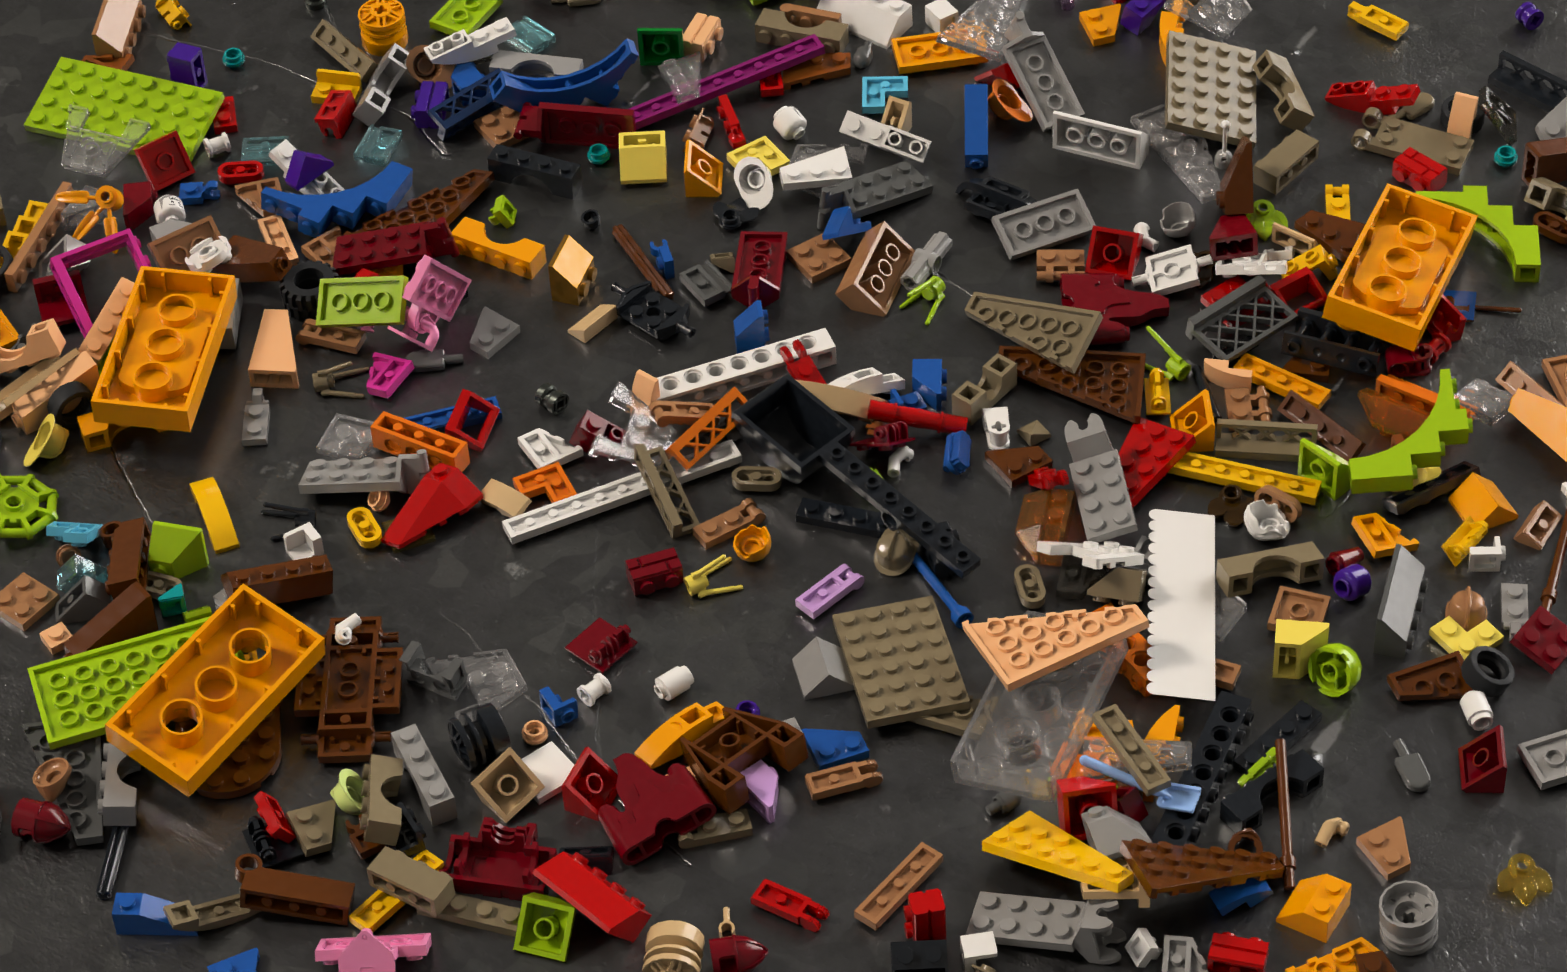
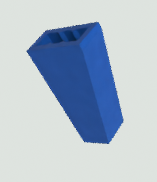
[965,84,988,169]

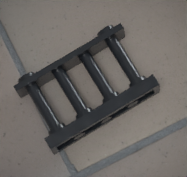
[1281,307,1392,377]

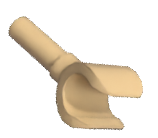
[718,907,736,937]

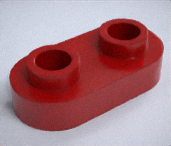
[217,161,265,185]

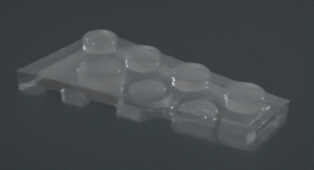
[1082,736,1192,781]

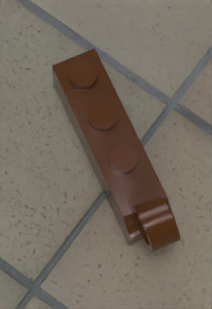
[99,517,151,600]
[235,853,355,926]

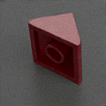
[1458,724,1507,793]

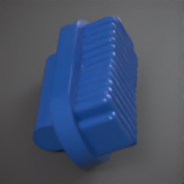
[943,430,972,475]

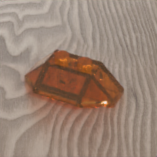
[1357,387,1430,440]
[1015,487,1077,567]

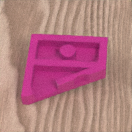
[366,352,414,399]

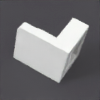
[925,0,959,33]
[283,522,324,560]
[960,931,998,972]

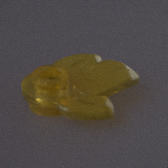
[1497,853,1553,906]

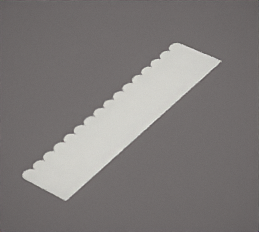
[1146,509,1215,701]

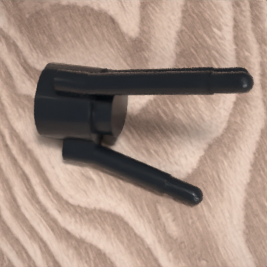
[261,502,316,541]

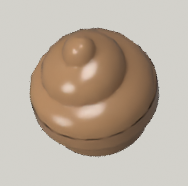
[56,544,81,569]

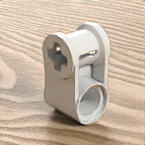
[982,406,1010,450]

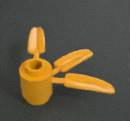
[55,185,124,254]

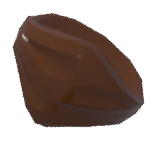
[1228,828,1263,854]

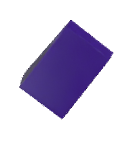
[285,150,334,191]

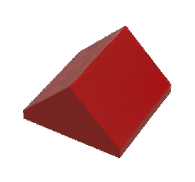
[561,747,618,821]

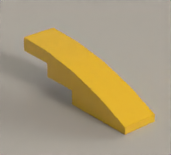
[0,200,49,268]

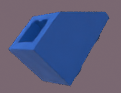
[451,61,487,106]
[733,300,770,354]
[912,359,947,411]

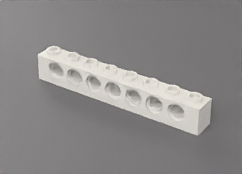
[656,328,837,403]

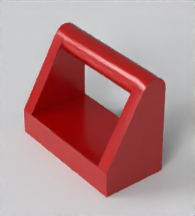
[1268,266,1327,319]
[445,389,500,452]

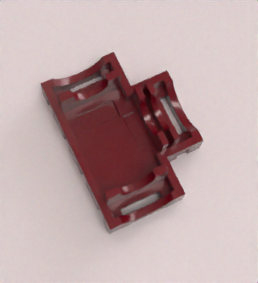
[439,817,557,901]

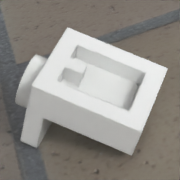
[1468,536,1506,572]

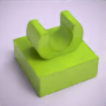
[488,195,517,229]

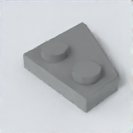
[1162,935,1208,972]

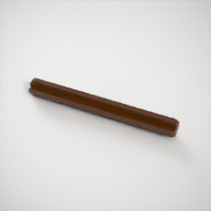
[612,224,674,300]

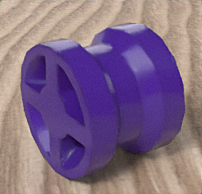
[1515,2,1544,30]

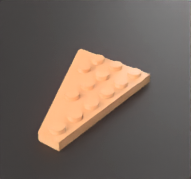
[962,604,1149,692]

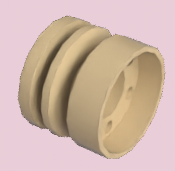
[642,920,705,972]

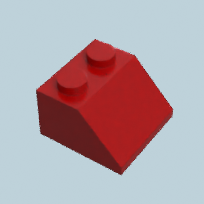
[1056,776,1118,840]

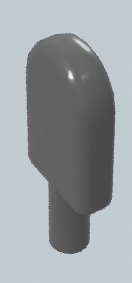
[406,349,464,372]
[1394,739,1431,792]

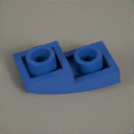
[1208,878,1274,916]

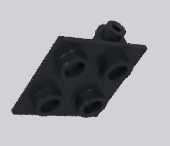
[242,816,305,868]

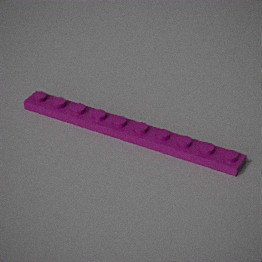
[629,34,825,130]

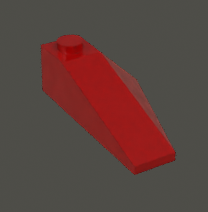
[381,462,483,549]

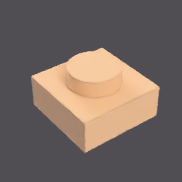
[39,622,73,655]

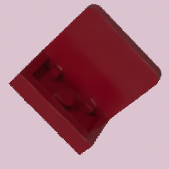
[32,269,90,327]

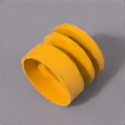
[358,0,408,56]

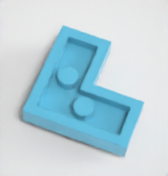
[862,76,908,114]
[46,521,103,547]

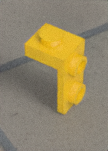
[1281,244,1338,281]

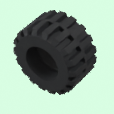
[279,260,339,322]

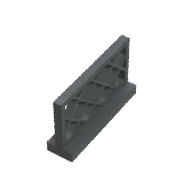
[1185,275,1298,363]

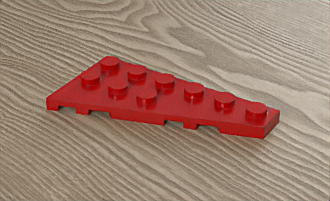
[1119,418,1196,508]

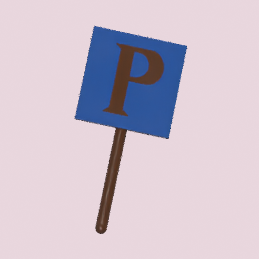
[1443,290,1522,322]

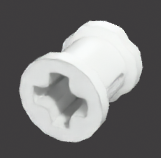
[203,132,232,159]
[577,673,612,707]

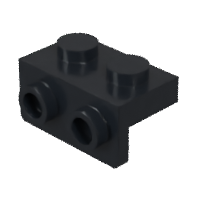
[386,801,427,857]

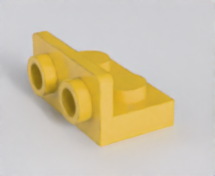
[311,69,363,104]

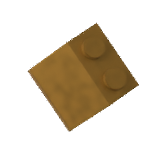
[548,234,597,306]

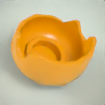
[733,524,772,562]

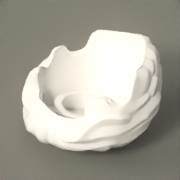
[1244,499,1290,541]

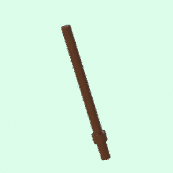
[1540,508,1567,612]
[1275,739,1296,891]

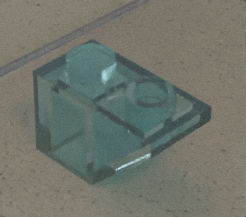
[57,554,108,593]

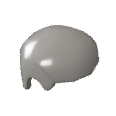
[1160,201,1196,238]

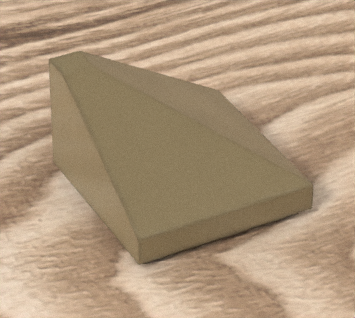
[710,252,735,273]
[1017,420,1051,447]

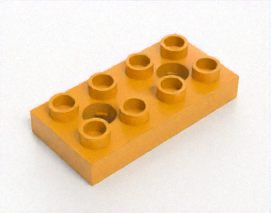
[105,584,325,797]

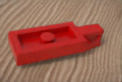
[716,94,746,149]

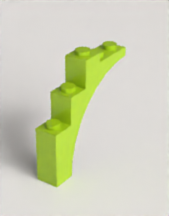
[1416,185,1541,282]
[1349,369,1473,494]

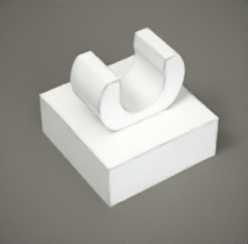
[1125,928,1163,968]

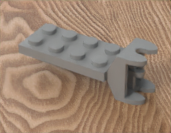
[1064,413,1138,543]
[966,891,1127,964]

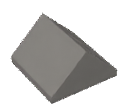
[792,636,855,700]

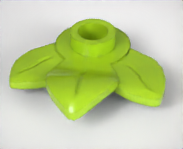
[1245,199,1288,241]

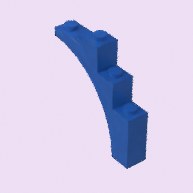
[489,38,639,112]
[261,161,413,238]

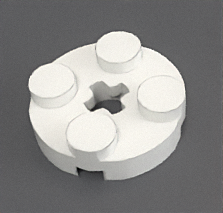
[185,236,232,273]

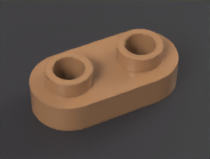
[1254,485,1302,523]

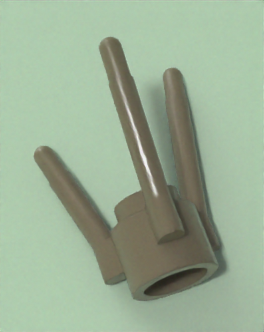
[312,361,370,399]

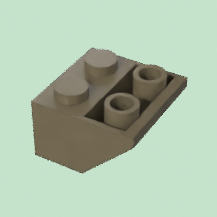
[1087,567,1148,605]

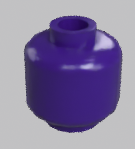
[1333,564,1372,601]

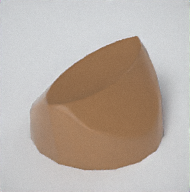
[32,757,72,803]

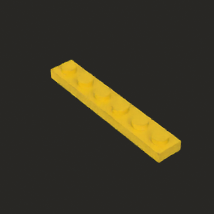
[1168,452,1322,505]

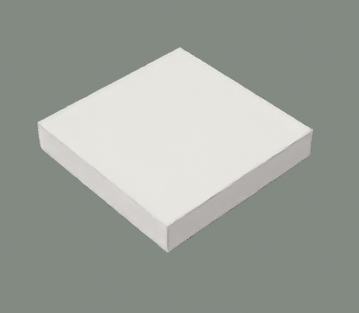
[521,741,574,805]

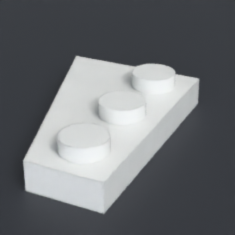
[779,146,852,191]

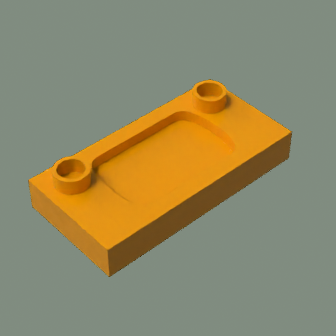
[1322,183,1478,351]
[91,266,237,432]

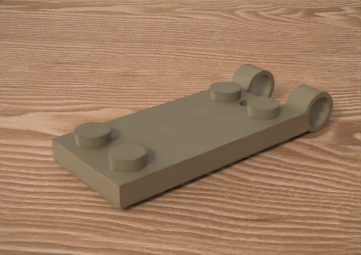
[1351,107,1474,176]

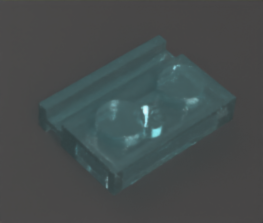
[507,15,556,54]
[353,124,403,166]
[241,136,290,166]

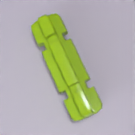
[1237,747,1276,788]

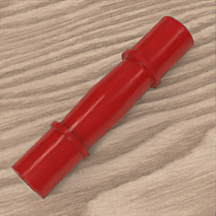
[867,399,968,434]

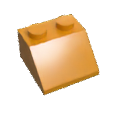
[1276,874,1352,943]

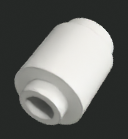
[654,665,694,701]
[1460,690,1493,731]

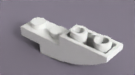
[423,17,517,65]
[839,110,932,163]
[268,140,345,195]
[828,367,905,396]

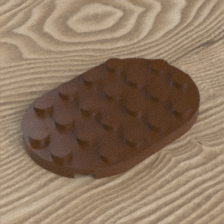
[175,703,282,799]

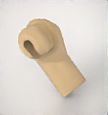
[1314,817,1350,848]

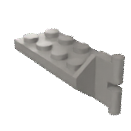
[1001,11,1085,132]
[298,449,430,494]

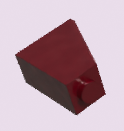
[1209,214,1258,261]

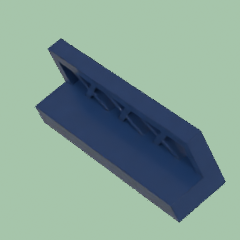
[428,68,503,142]

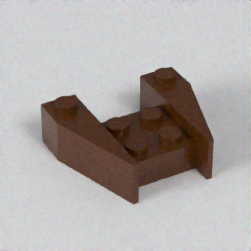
[680,707,809,814]

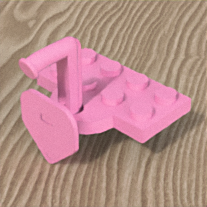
[360,254,472,352]
[315,928,432,972]

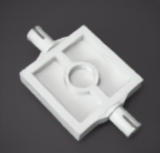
[1132,244,1213,296]

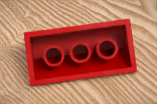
[532,851,652,943]

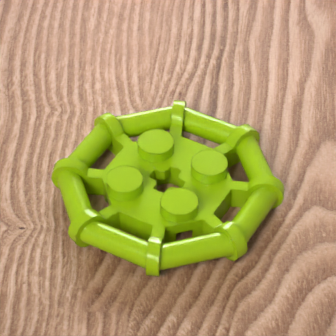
[0,473,59,540]

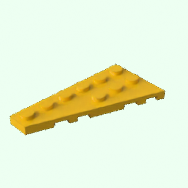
[982,810,1134,893]

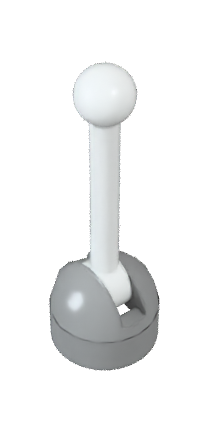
[1214,120,1233,169]

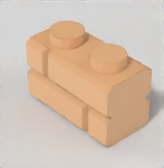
[683,13,724,62]

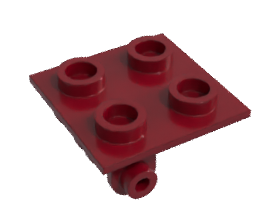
[849,421,915,451]
[565,617,638,674]

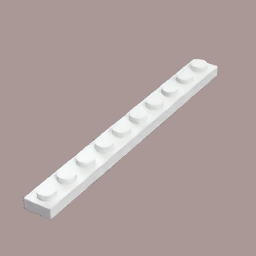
[502,439,742,544]

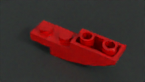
[1325,80,1421,115]

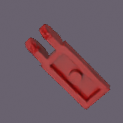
[779,339,826,384]
[1027,467,1069,490]
[751,878,830,933]

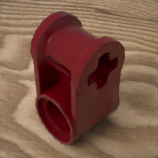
[1384,343,1433,378]

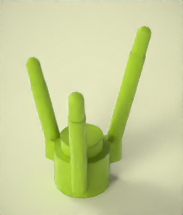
[899,276,946,326]
[1145,326,1191,381]

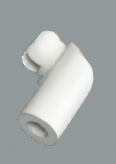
[1133,222,1159,252]
[887,446,914,478]
[335,613,362,645]

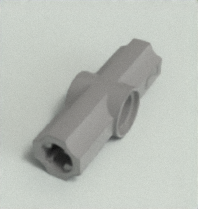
[900,231,952,291]

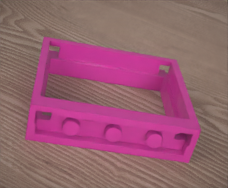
[50,228,151,339]

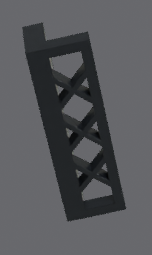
[1488,50,1567,113]

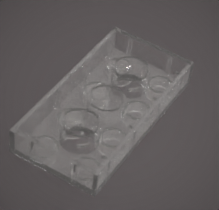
[950,610,1128,803]

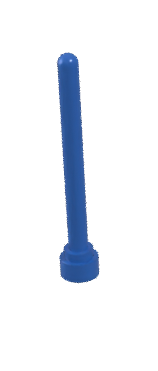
[912,552,974,629]

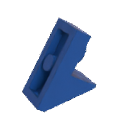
[822,206,872,240]

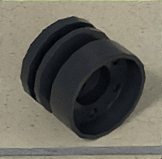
[447,702,512,771]

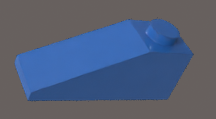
[112,893,199,936]

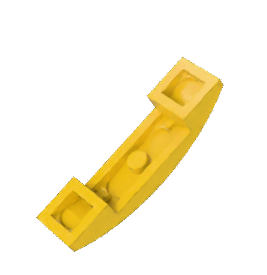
[189,477,240,554]

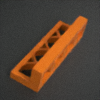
[1375,374,1478,421]
[665,386,748,471]

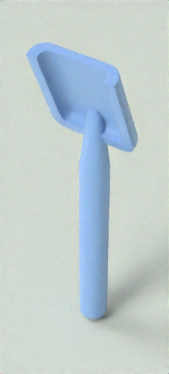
[1079,755,1201,814]

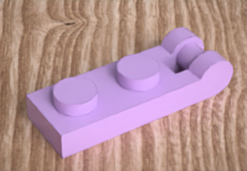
[795,564,865,620]

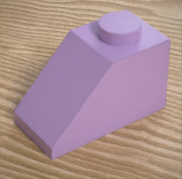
[740,760,779,824]

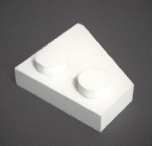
[517,428,583,469]

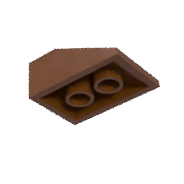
[1216,136,1254,215]

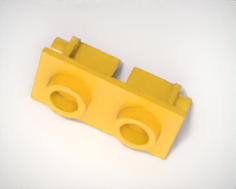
[155,0,192,30]
[1144,368,1171,415]
[1441,516,1489,567]

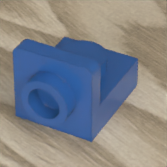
[888,389,927,410]
[539,686,578,728]

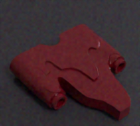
[1060,273,1170,346]
[598,753,716,866]

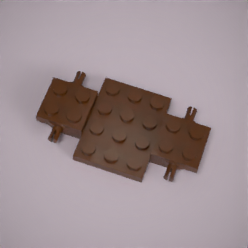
[294,616,404,764]

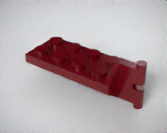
[513,102,636,149]
[332,217,460,275]
[731,231,788,309]

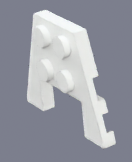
[1215,246,1295,278]
[1037,541,1144,569]

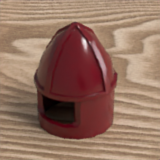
[11,797,71,843]
[709,934,769,972]

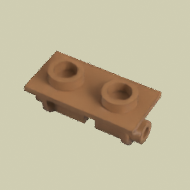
[682,108,714,152]

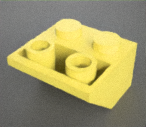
[619,130,667,184]
[1272,619,1330,679]

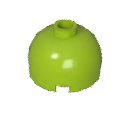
[1308,643,1362,697]

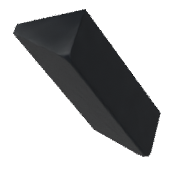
[559,846,614,875]

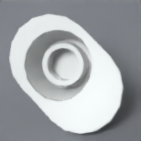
[734,157,774,210]

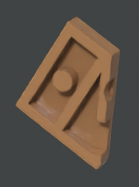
[235,177,282,218]
[1356,816,1411,881]

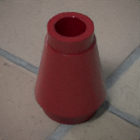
[1325,547,1364,576]

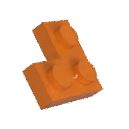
[512,462,577,503]

